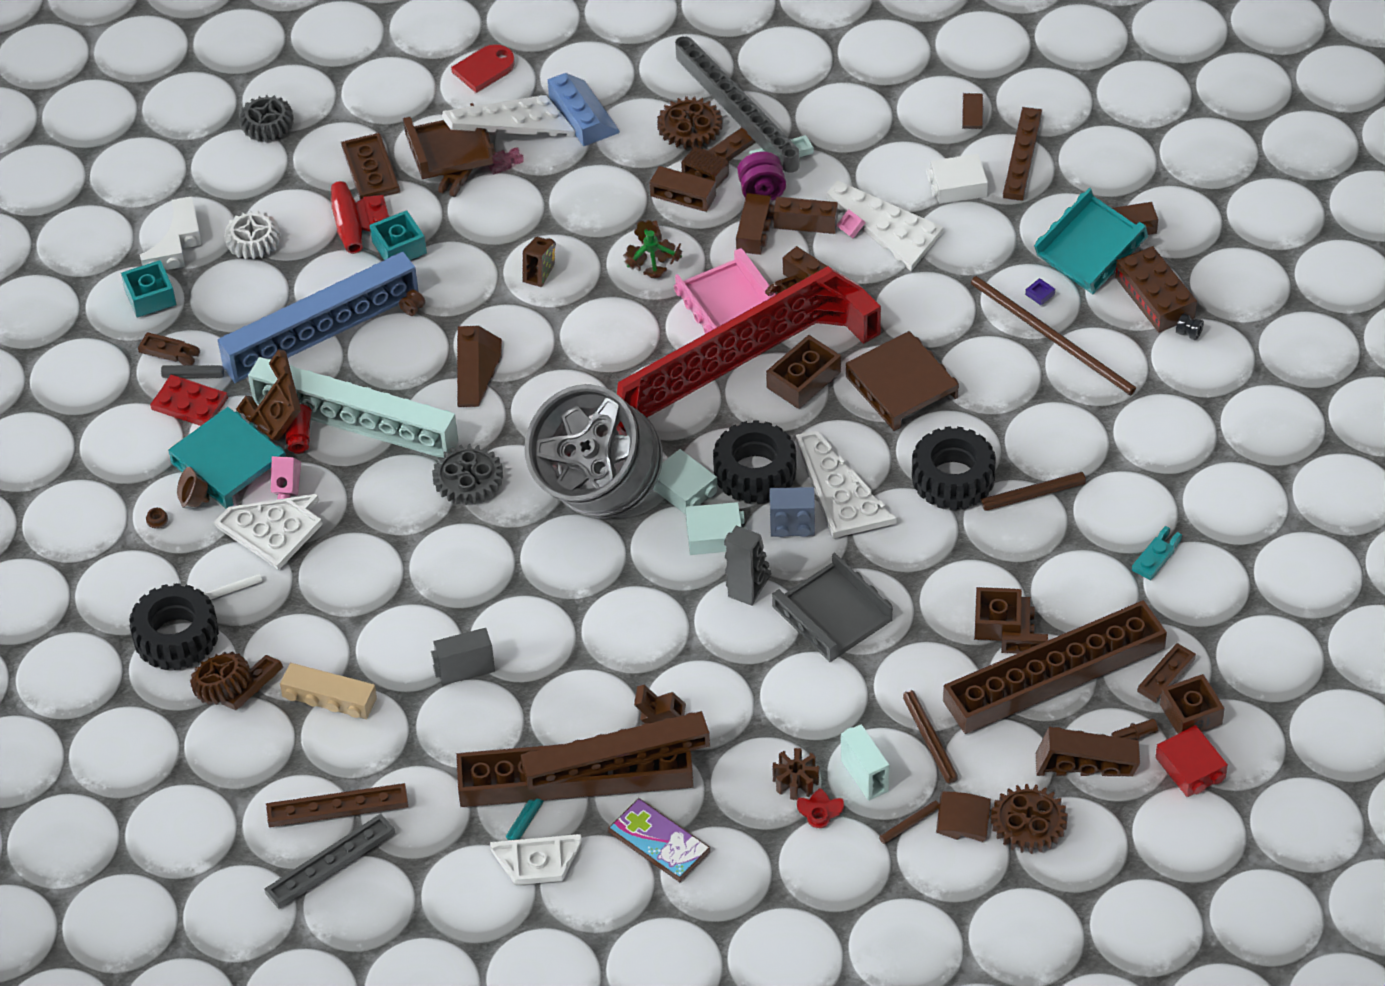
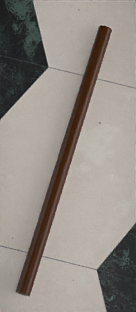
[971,276,1136,396]

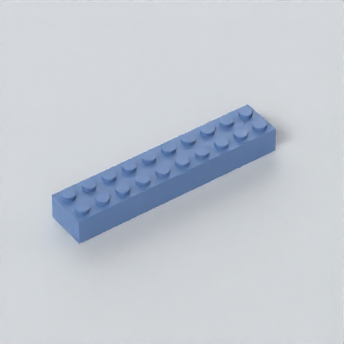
[217,252,419,383]

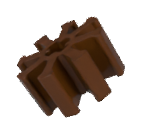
[772,748,819,800]

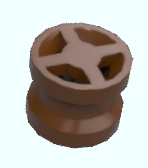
[399,289,425,316]

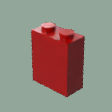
[1155,725,1228,797]

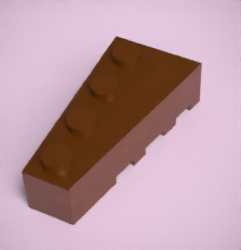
[1036,727,1140,777]

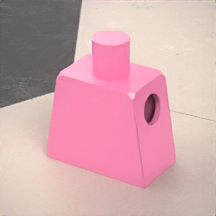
[271,456,301,500]

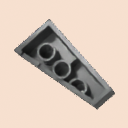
[724,525,772,606]

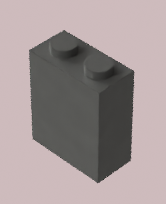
[431,627,495,685]

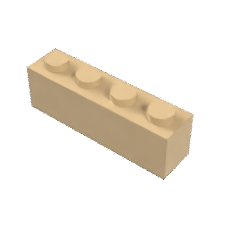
[280,662,377,719]

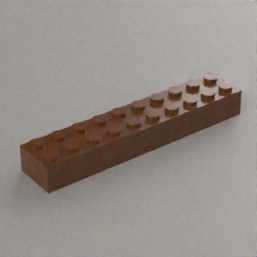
[943,600,1167,734]
[456,744,693,807]

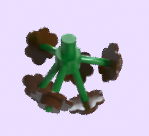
[623,220,682,278]

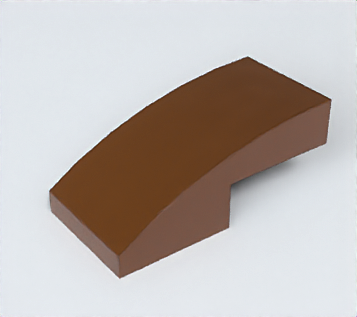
[962,93,983,129]

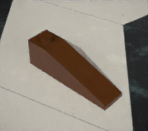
[457,326,502,407]

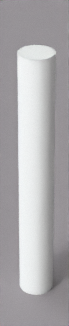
[204,574,262,600]

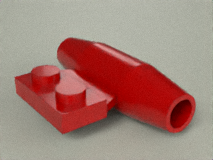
[331,181,389,254]

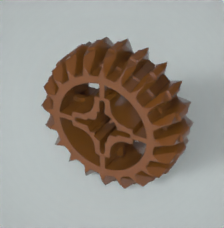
[190,652,252,705]

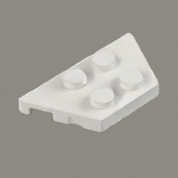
[490,834,581,885]

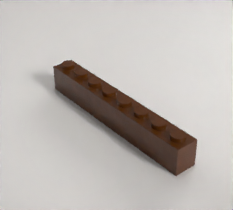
[521,711,710,790]

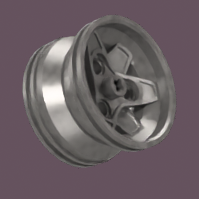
[525,384,663,519]

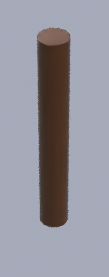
[879,800,939,844]

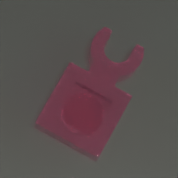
[488,147,524,175]

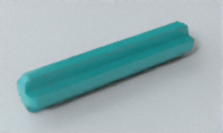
[506,799,545,841]

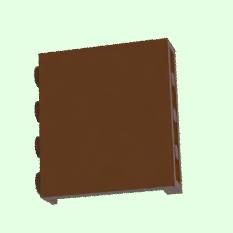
[403,103,495,180]
[846,331,959,431]

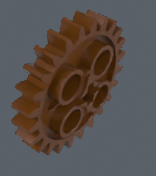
[657,96,722,149]
[991,784,1068,854]

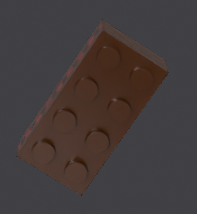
[1115,246,1197,333]

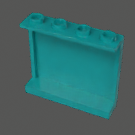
[1034,188,1148,295]
[168,407,286,509]

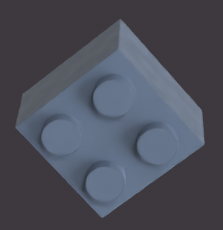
[770,487,815,537]

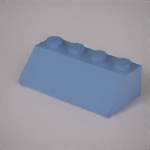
[547,73,620,147]

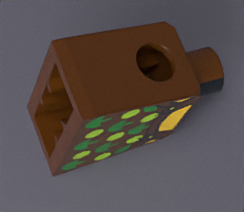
[522,237,556,287]

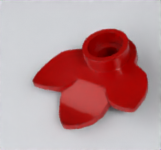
[797,788,844,828]

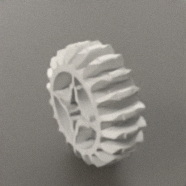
[224,210,280,260]

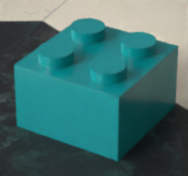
[370,210,427,260]
[121,260,177,318]

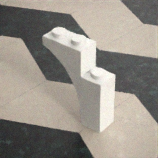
[140,196,202,270]

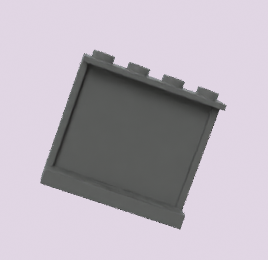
[772,552,893,662]

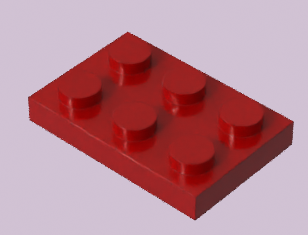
[150,374,228,426]

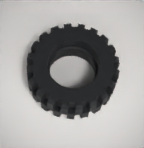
[713,420,797,504]
[912,426,996,510]
[129,583,219,670]

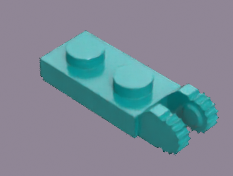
[1132,526,1182,581]

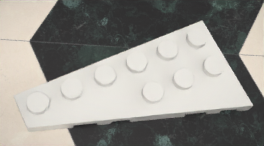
[442,95,576,137]
[827,180,943,271]
[796,430,897,538]

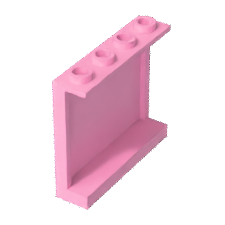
[674,248,776,334]

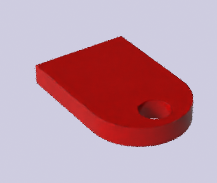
[451,45,515,93]

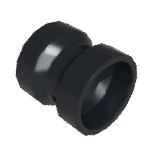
[1176,313,1204,340]

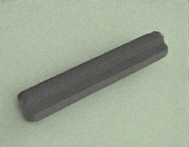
[161,365,224,378]

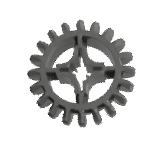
[239,95,294,142]

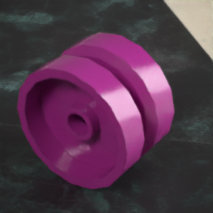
[737,151,786,201]

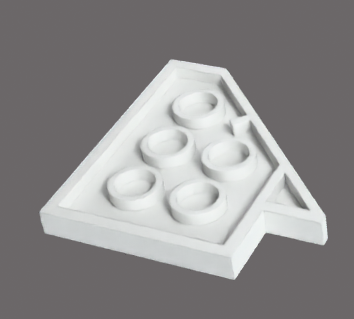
[214,494,323,570]

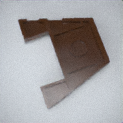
[236,350,301,441]

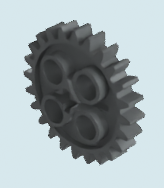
[432,444,503,505]

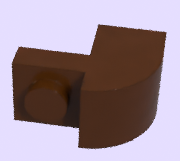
[634,684,686,724]

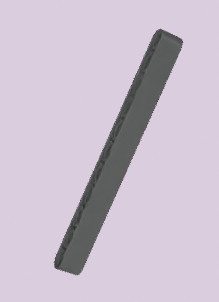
[675,36,800,173]

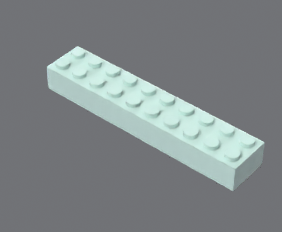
[248,357,458,458]

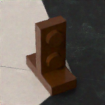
[1001,597,1048,654]

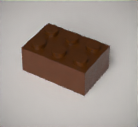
[766,335,841,409]

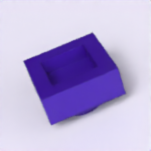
[1025,278,1055,305]

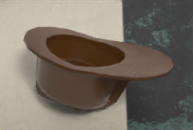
[177,467,210,508]

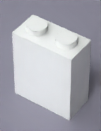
[927,154,988,204]

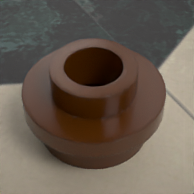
[146,507,168,528]

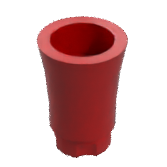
[286,404,312,454]

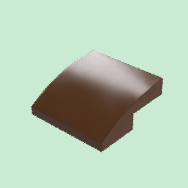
[936,792,991,842]

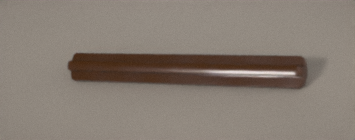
[981,472,1086,511]
[903,690,958,784]

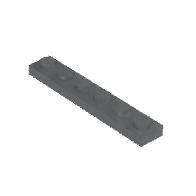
[264,813,395,909]

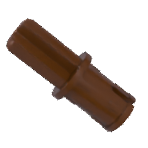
[1111,718,1158,740]

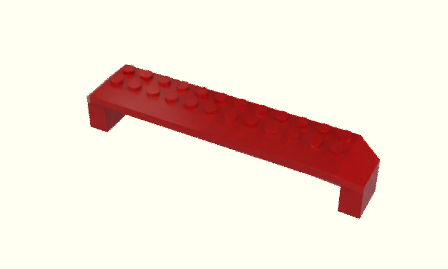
[616,266,881,436]

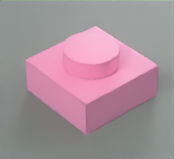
[836,209,866,238]

